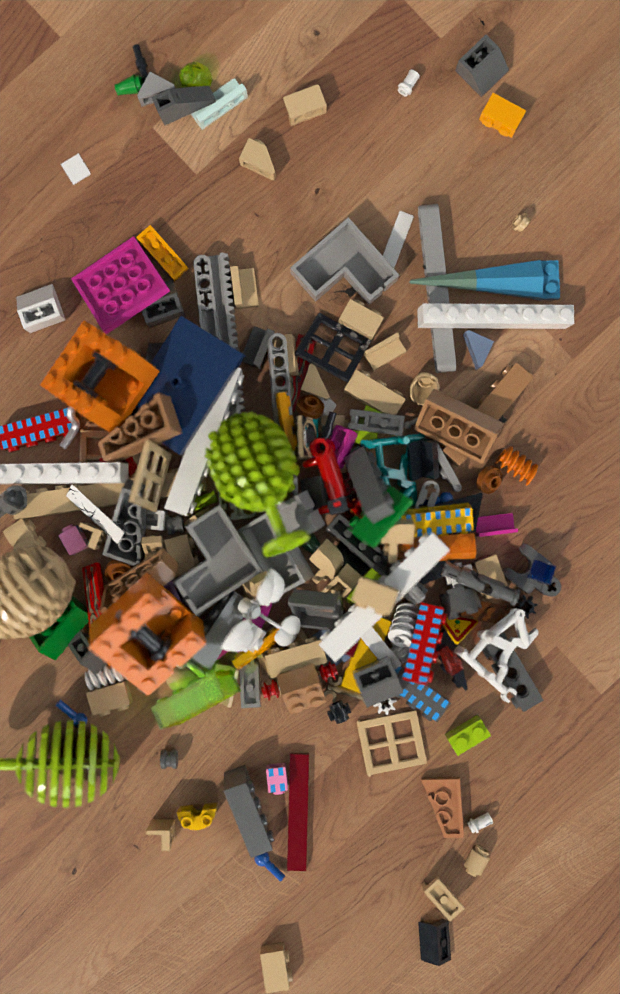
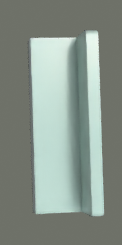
[191,79,248,129]

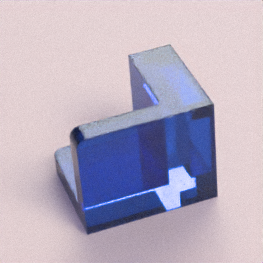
[527,559,556,585]

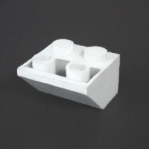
[16,284,66,333]

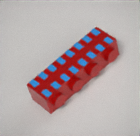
[0,408,80,453]
[403,602,447,686]

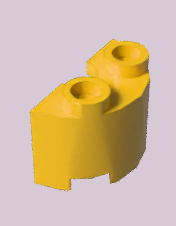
[177,803,218,830]

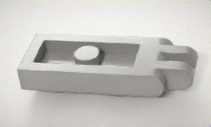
[437,444,462,492]
[239,659,261,709]

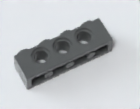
[482,632,544,712]

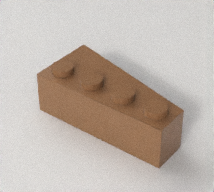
[98,393,182,463]
[100,549,179,613]

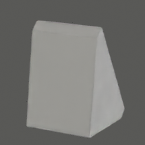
[137,72,175,107]

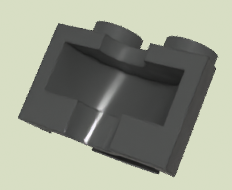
[439,586,482,620]

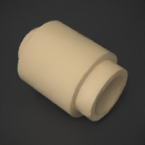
[464,845,490,877]

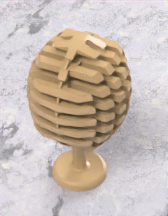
[0,546,76,639]

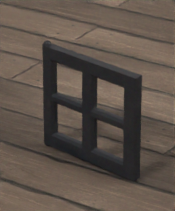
[295,313,371,383]

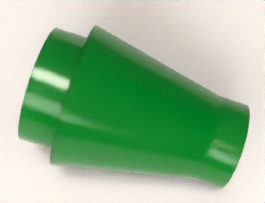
[114,74,143,96]

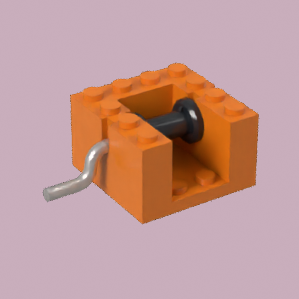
[40,320,160,449]
[89,573,206,696]

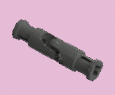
[441,560,520,605]

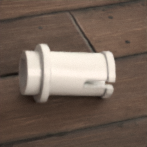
[398,70,420,96]
[467,812,494,833]

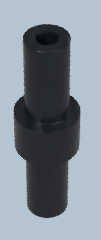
[132,44,148,83]
[320,411,337,451]

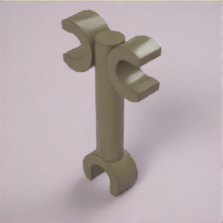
[324,675,366,705]

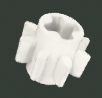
[390,642,410,664]
[373,698,397,715]

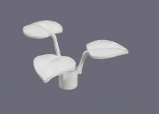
[221,569,301,652]

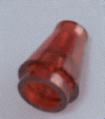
[438,646,464,676]

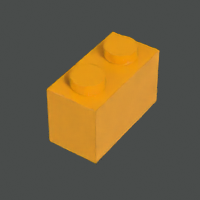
[479,93,526,138]

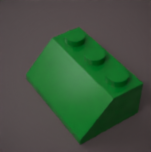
[347,485,413,548]
[29,595,89,661]

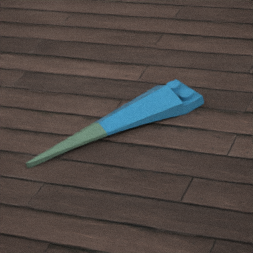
[409,260,560,300]

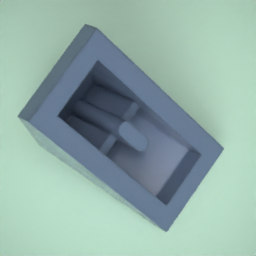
[463,330,494,370]

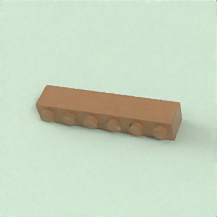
[441,362,534,467]

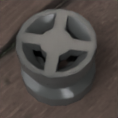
[166,514,185,535]
[160,749,178,769]

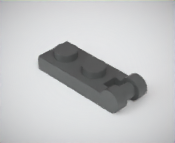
[348,409,405,436]

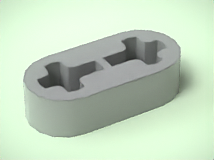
[416,480,440,508]

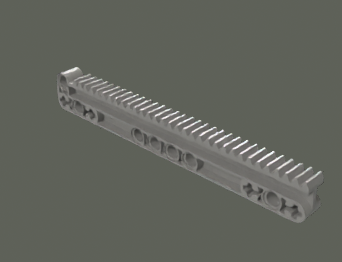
[194,252,257,520]

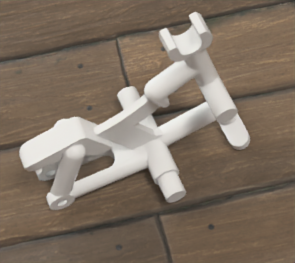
[454,608,538,703]

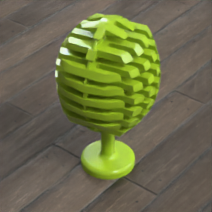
[205,412,310,557]
[0,720,120,808]

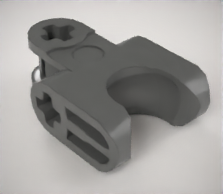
[502,543,561,597]

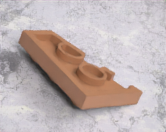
[421,777,464,838]

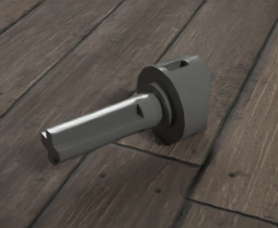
[0,485,27,518]

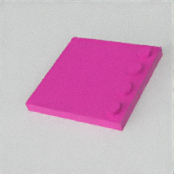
[71,236,170,334]

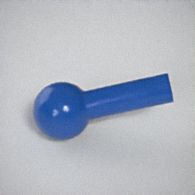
[417,492,454,506]
[55,700,88,728]
[254,852,285,882]

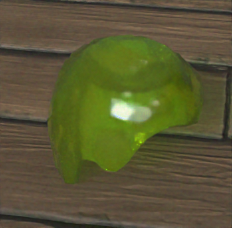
[179,62,212,88]

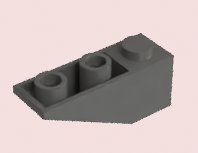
[152,86,216,125]

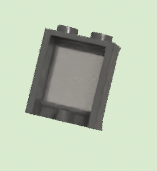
[288,587,346,631]

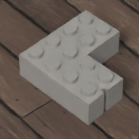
[290,217,399,305]
[237,491,326,594]
[173,505,262,615]

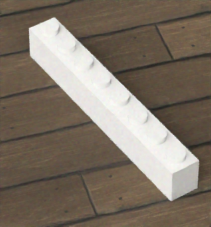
[417,303,574,329]
[164,368,244,516]
[0,462,128,485]
[319,533,450,662]

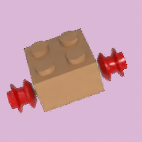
[261,661,338,714]

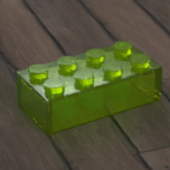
[151,669,241,730]

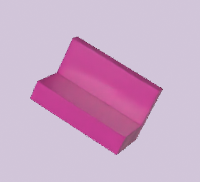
[475,513,518,537]

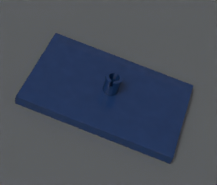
[128,316,245,456]

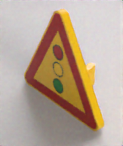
[442,617,478,644]

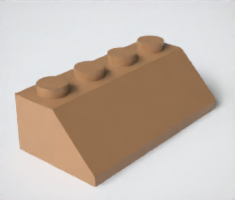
[414,389,504,464]

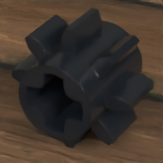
[512,594,538,619]
[327,700,351,724]

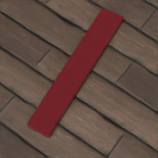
[287,753,309,871]

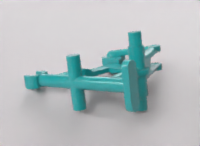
[360,432,425,506]

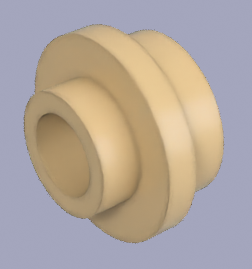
[512,213,530,232]

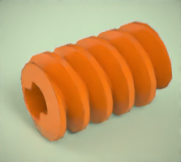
[495,446,538,486]

